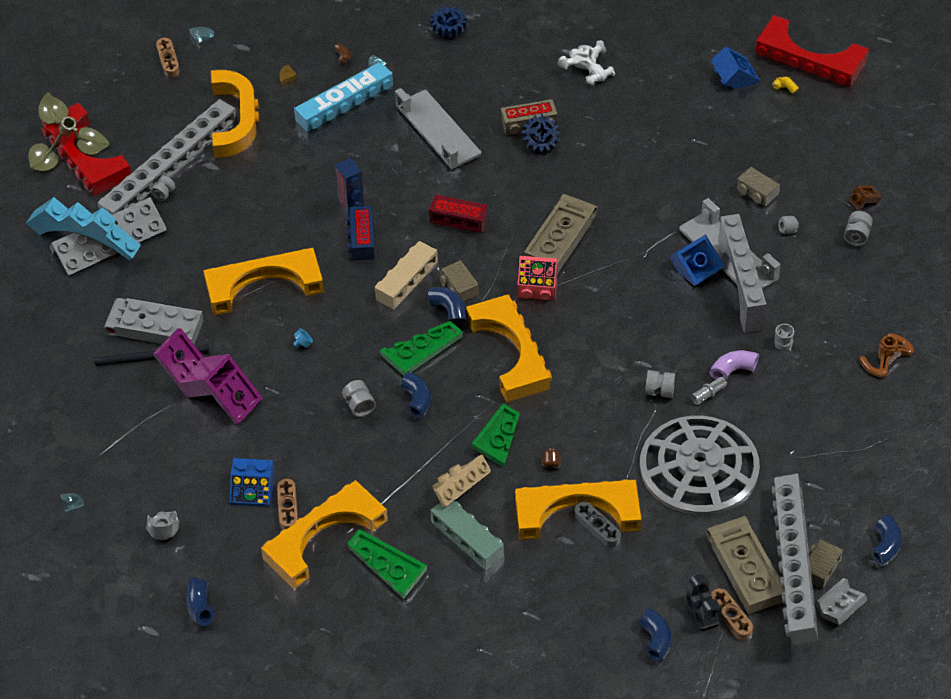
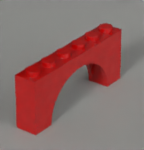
[755,15,869,87]
[41,103,131,196]

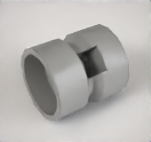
[844,211,873,246]
[645,370,676,398]
[342,380,376,417]

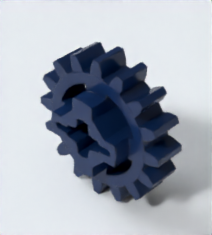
[430,6,467,37]
[521,114,561,153]

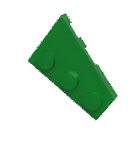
[471,403,520,468]

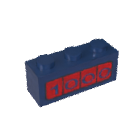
[335,158,365,215]
[347,206,375,260]

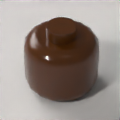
[541,448,561,469]

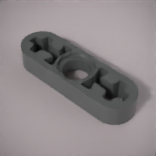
[575,502,621,548]

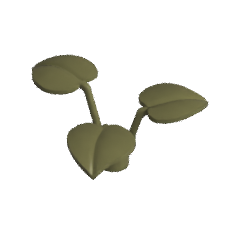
[28,92,109,172]

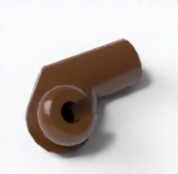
[334,43,351,64]

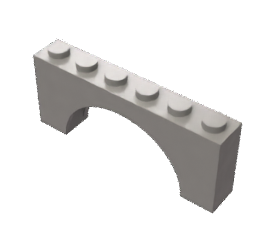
[718,214,767,334]

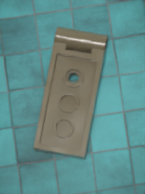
[524,194,598,274]
[706,516,785,614]

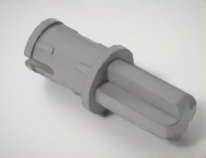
[691,377,727,405]

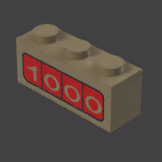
[501,99,557,135]

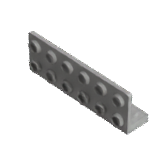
[395,88,481,169]
[50,198,167,276]
[679,198,781,289]

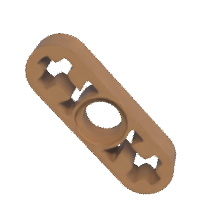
[156,38,180,78]
[277,479,298,530]
[711,588,753,640]

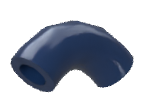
[428,287,467,323]
[401,372,431,419]
[871,515,902,566]
[186,577,215,626]
[639,608,672,662]

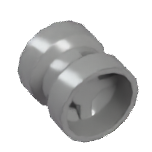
[151,176,175,201]
[774,324,795,350]

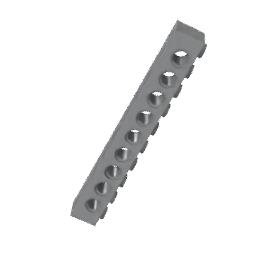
[97,99,237,215]
[772,474,818,645]

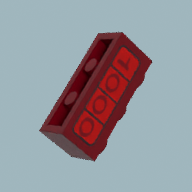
[429,194,488,233]

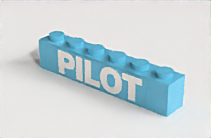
[294,62,393,132]

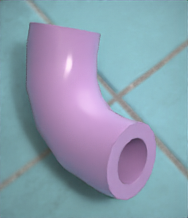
[709,350,759,381]

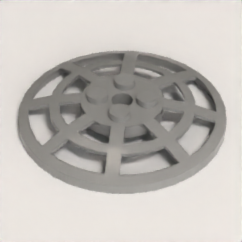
[640,416,760,515]

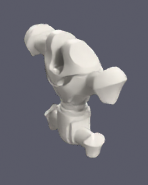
[558,40,615,86]

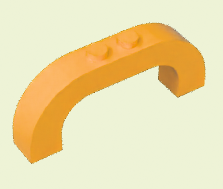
[211,70,259,158]

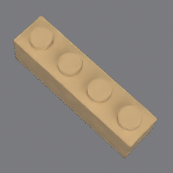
[375,241,438,309]

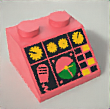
[518,256,557,300]

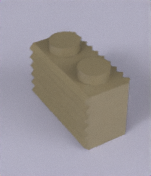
[737,167,780,207]
[439,260,479,302]
[809,539,843,589]

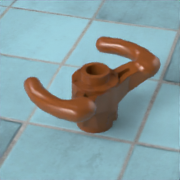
[859,333,914,378]

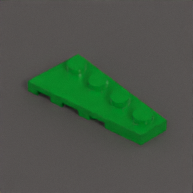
[380,321,463,376]
[348,529,427,599]

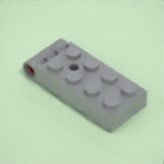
[103,298,203,344]

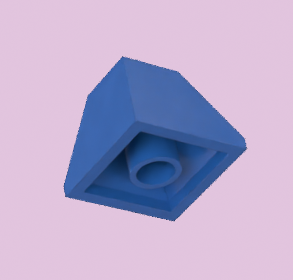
[669,234,725,286]

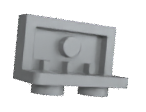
[817,578,867,625]

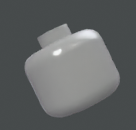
[778,216,799,234]

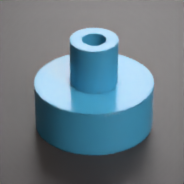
[293,328,313,348]

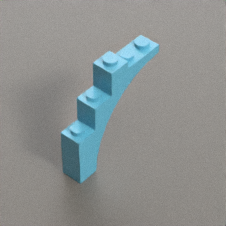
[26,197,141,260]

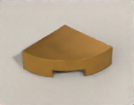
[279,64,297,85]

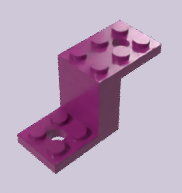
[153,328,263,424]

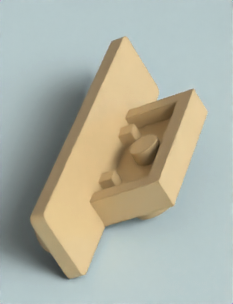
[432,455,491,507]

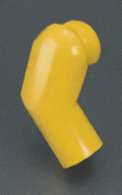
[773,77,799,94]

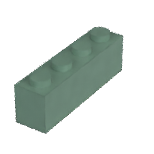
[431,501,504,570]

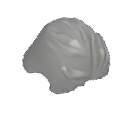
[146,511,180,540]

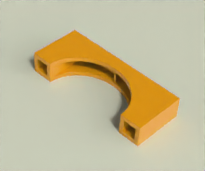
[204,248,324,315]
[466,294,552,402]
[261,480,388,589]
[515,480,641,540]

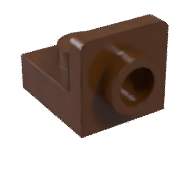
[849,185,882,210]

